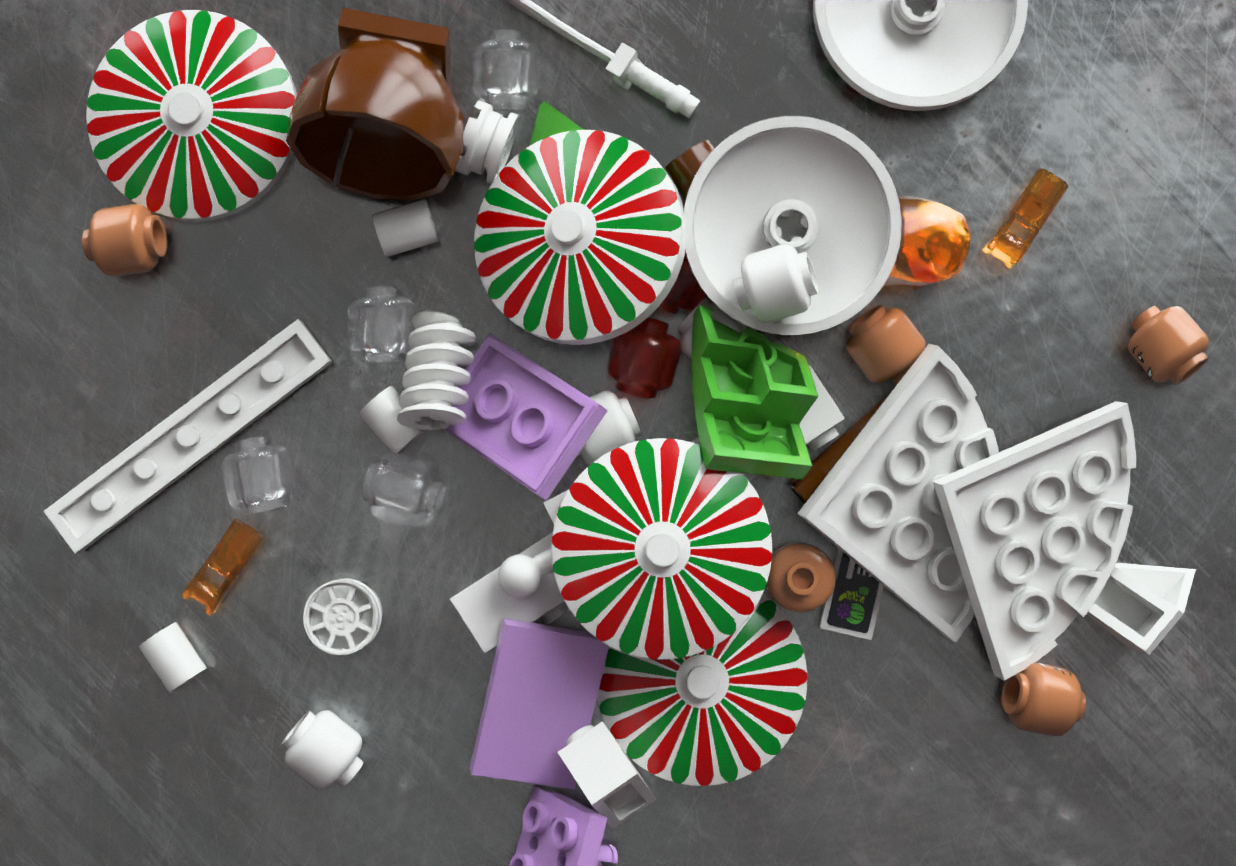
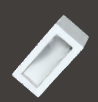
[558,721,657,829]

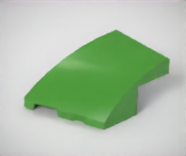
[692,305,818,480]

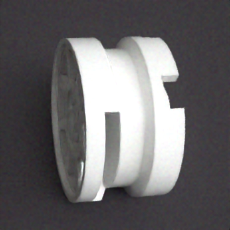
[455,101,520,184]
[303,578,383,655]

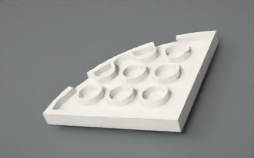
[797,344,999,643]
[933,401,1136,681]

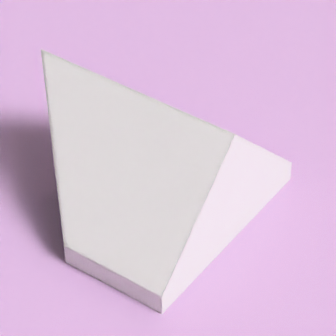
[1087,563,1196,656]

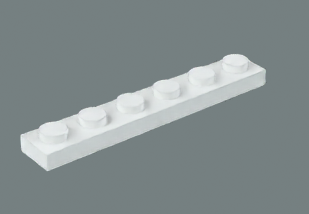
[43,319,333,554]

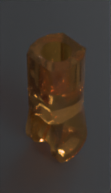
[987,168,1069,266]
[182,518,265,616]

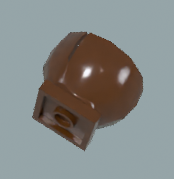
[286,8,464,201]

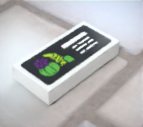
[818,547,884,640]

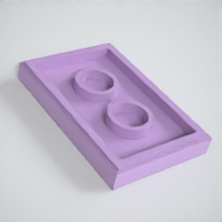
[444,333,608,501]
[470,618,609,789]

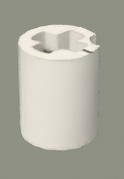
[372,199,439,257]
[359,386,426,456]
[138,622,207,693]

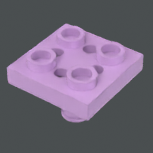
[509,786,618,866]

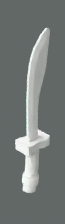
[507,0,700,118]

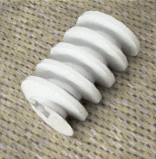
[397,311,477,431]

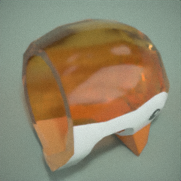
[884,196,971,291]

